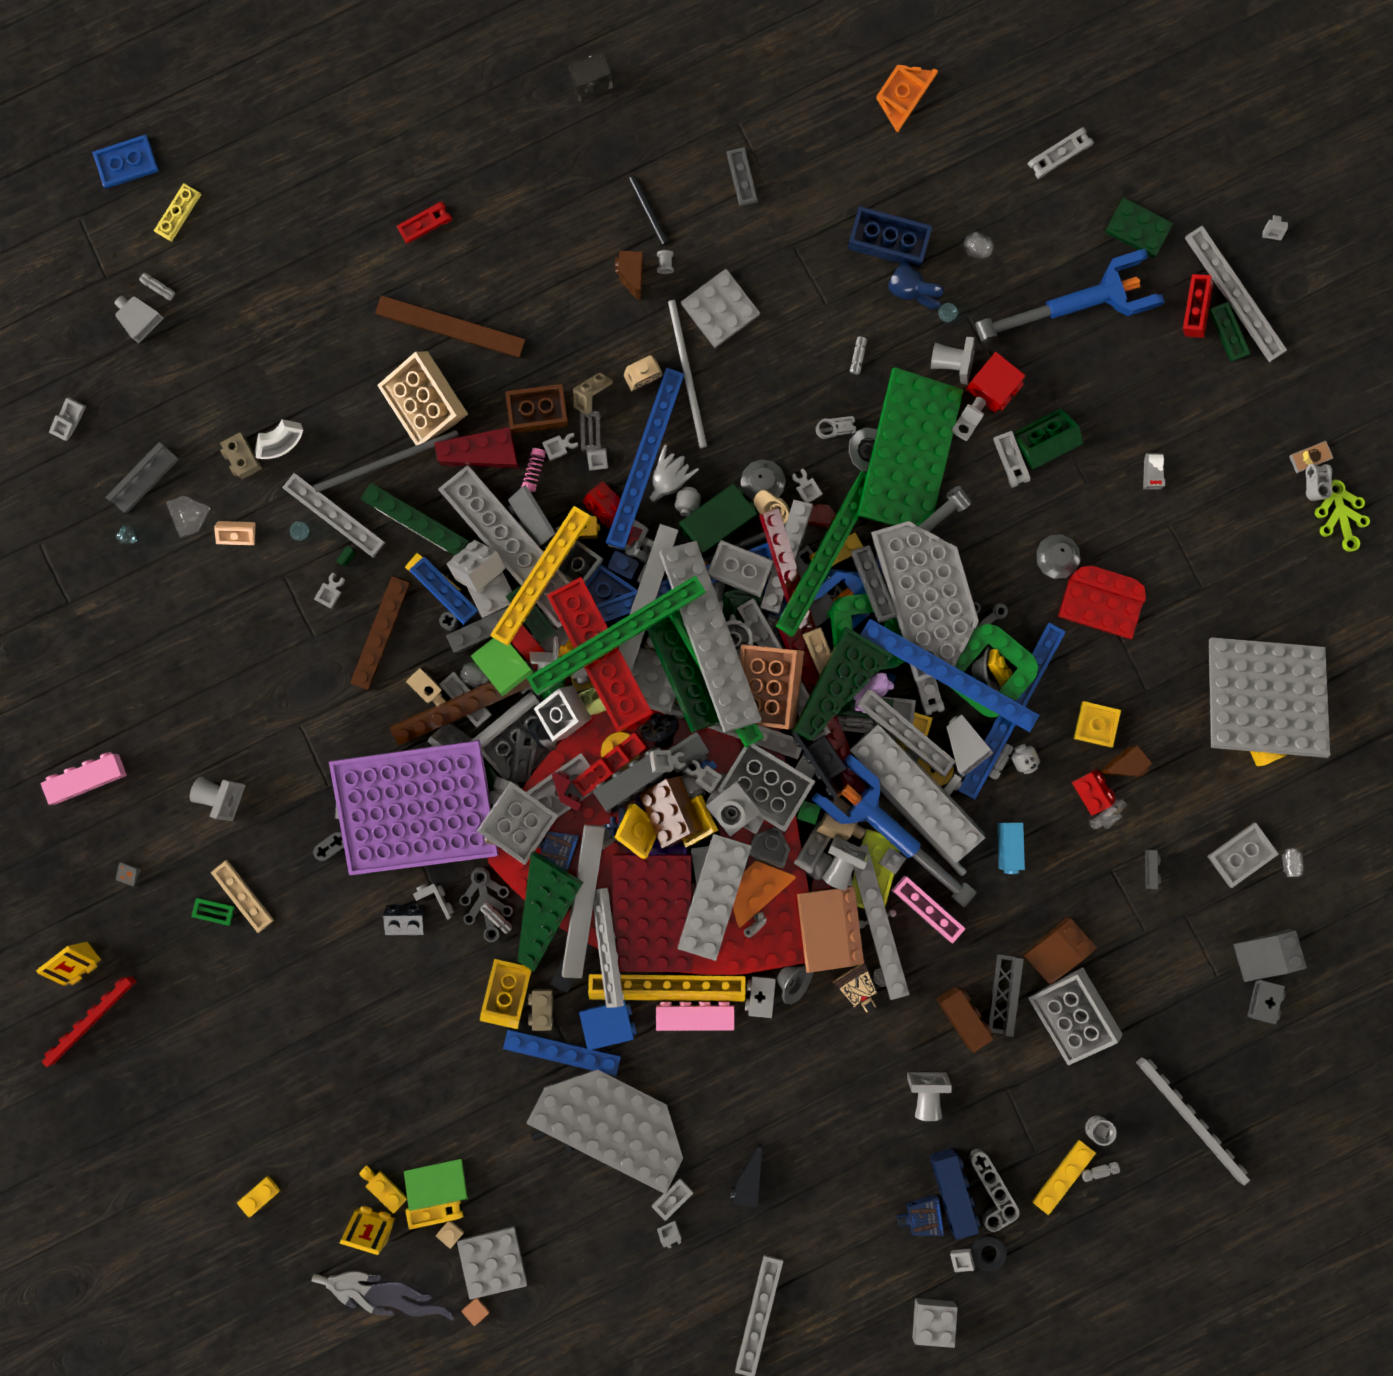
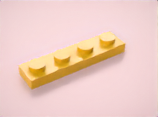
[1032,1140,1096,1215]

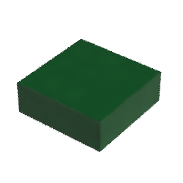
[336,546,356,567]

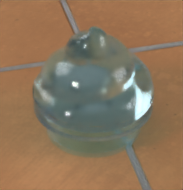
[115,525,137,544]

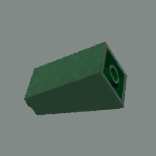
[679,484,757,558]

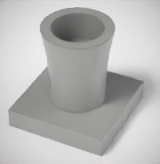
[931,337,975,385]
[190,777,246,821]
[706,781,762,837]
[822,836,870,890]
[907,1072,952,1121]

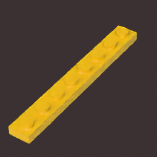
[490,506,591,646]

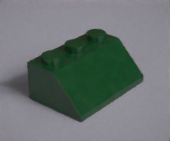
[1013,408,1083,469]

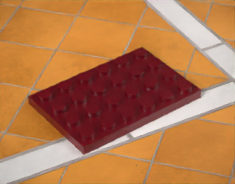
[612,854,692,972]

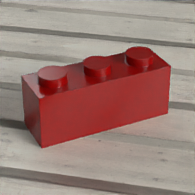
[1183,274,1213,338]

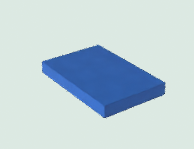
[92,134,159,189]

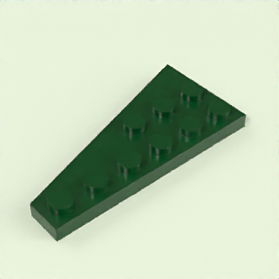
[793,627,894,740]
[518,851,584,971]

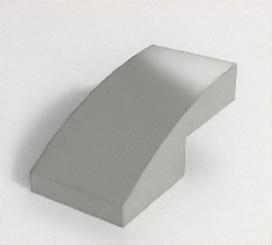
[49,397,86,441]

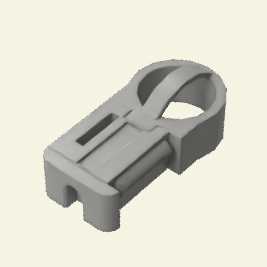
[816,416,856,439]

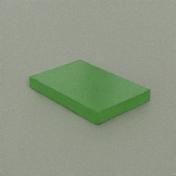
[471,638,533,696]
[404,1159,468,1211]

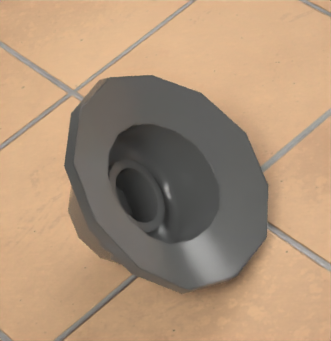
[849,428,877,472]
[741,459,786,501]
[1036,534,1081,579]
[972,647,1001,691]
[777,965,814,1004]

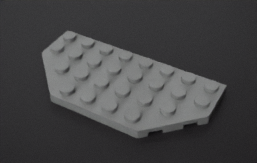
[871,521,979,681]
[527,1069,683,1194]

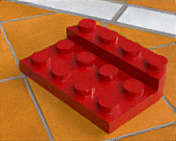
[1058,566,1146,640]

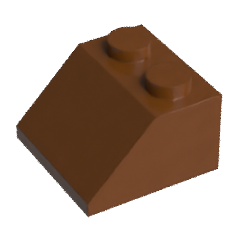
[615,251,643,300]
[1099,746,1152,777]

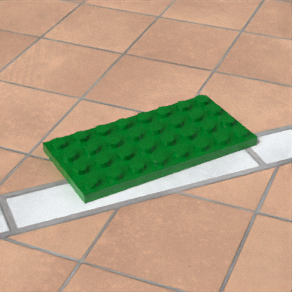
[857,367,963,526]

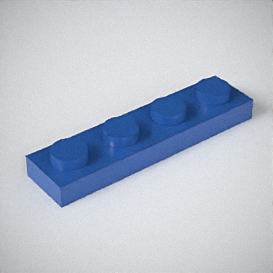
[410,557,478,625]

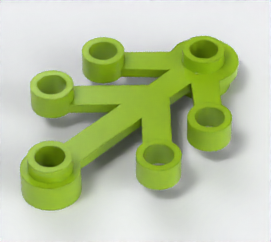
[1315,480,1370,552]

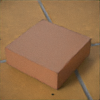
[462,1298,490,1326]

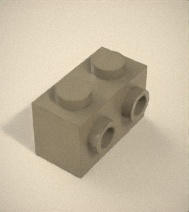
[220,432,262,479]
[528,989,553,1031]

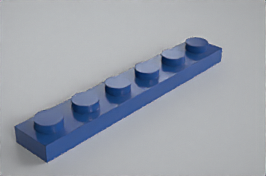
[503,1029,621,1076]

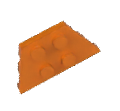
[876,65,938,132]
[733,860,796,928]

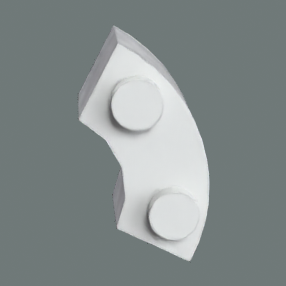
[254,419,303,459]

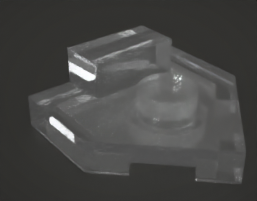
[166,496,210,538]
[1089,799,1127,829]

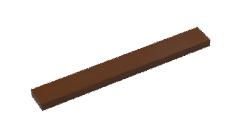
[375,296,525,359]

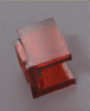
[807,503,836,527]

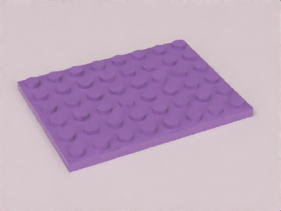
[329,740,500,875]

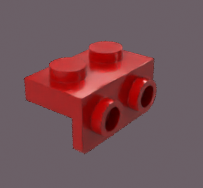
[583,481,621,528]
[1072,769,1116,816]

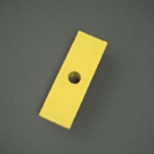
[154,183,201,242]

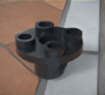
[639,713,679,748]

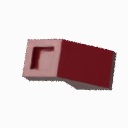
[552,770,582,811]

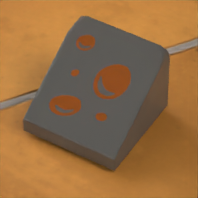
[116,862,141,887]

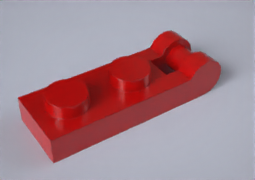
[397,202,453,244]

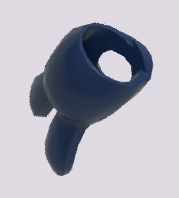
[888,261,944,309]

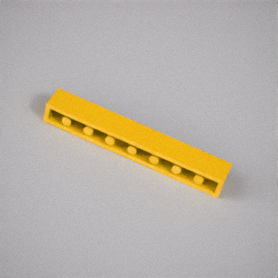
[588,974,745,1002]

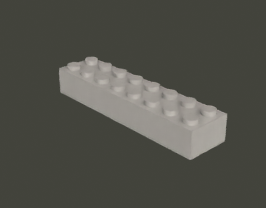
[850,722,985,863]

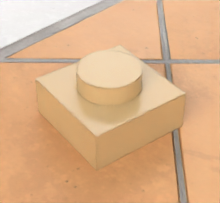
[436,1221,464,1249]

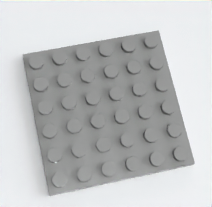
[1209,638,1330,758]

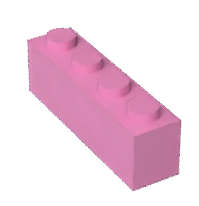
[41,752,127,805]
[892,876,965,943]
[656,1001,734,1031]

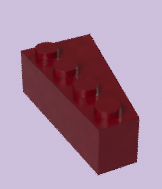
[434,427,519,469]

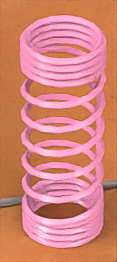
[522,448,546,492]

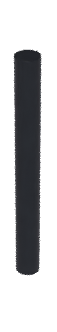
[629,175,669,245]

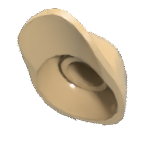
[754,490,790,524]

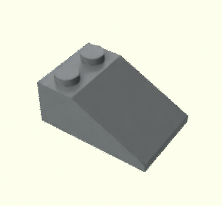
[1233,929,1307,982]

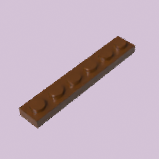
[350,577,410,690]

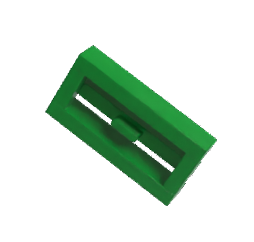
[191,898,235,926]

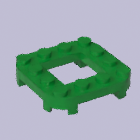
[827,592,905,670]
[950,624,1038,717]

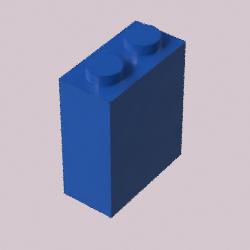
[579,1000,637,1050]

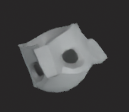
[650,445,699,502]

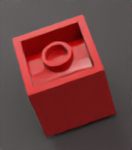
[966,352,1025,413]

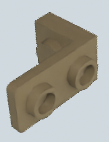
[573,373,613,415]

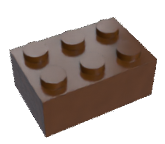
[505,384,569,434]
[639,776,704,848]
[936,986,993,1053]

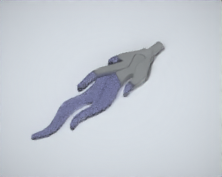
[312,1271,454,1320]

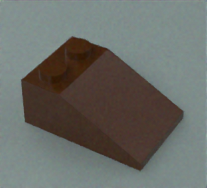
[1023,917,1097,985]

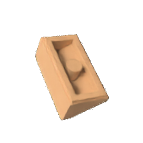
[214,521,256,545]

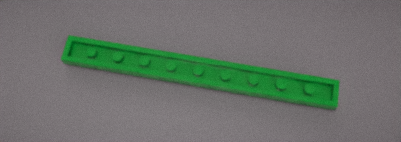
[776,471,867,637]
[527,575,706,696]

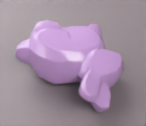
[853,673,894,713]

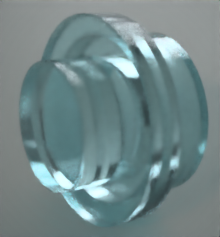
[938,303,957,322]
[290,521,309,541]

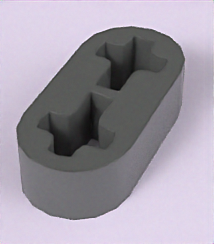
[313,832,344,861]

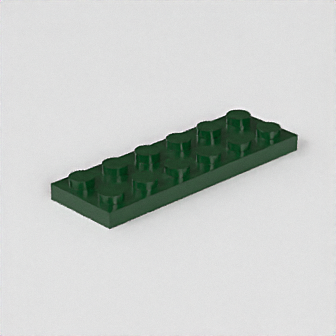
[647,618,720,733]

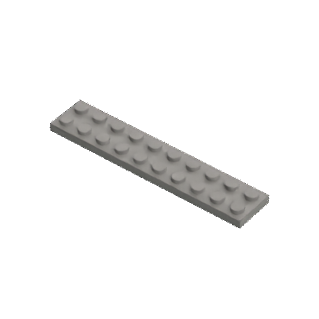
[438,465,570,630]
[659,541,762,733]

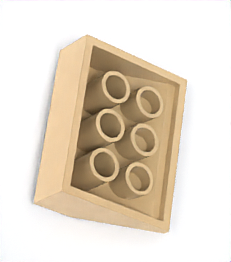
[377,351,468,445]

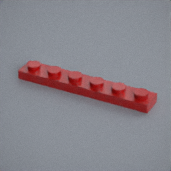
[42,976,137,1067]

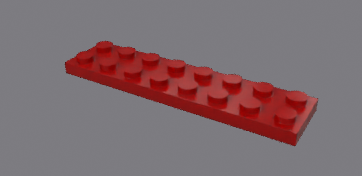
[547,577,653,733]

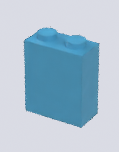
[997,823,1025,874]

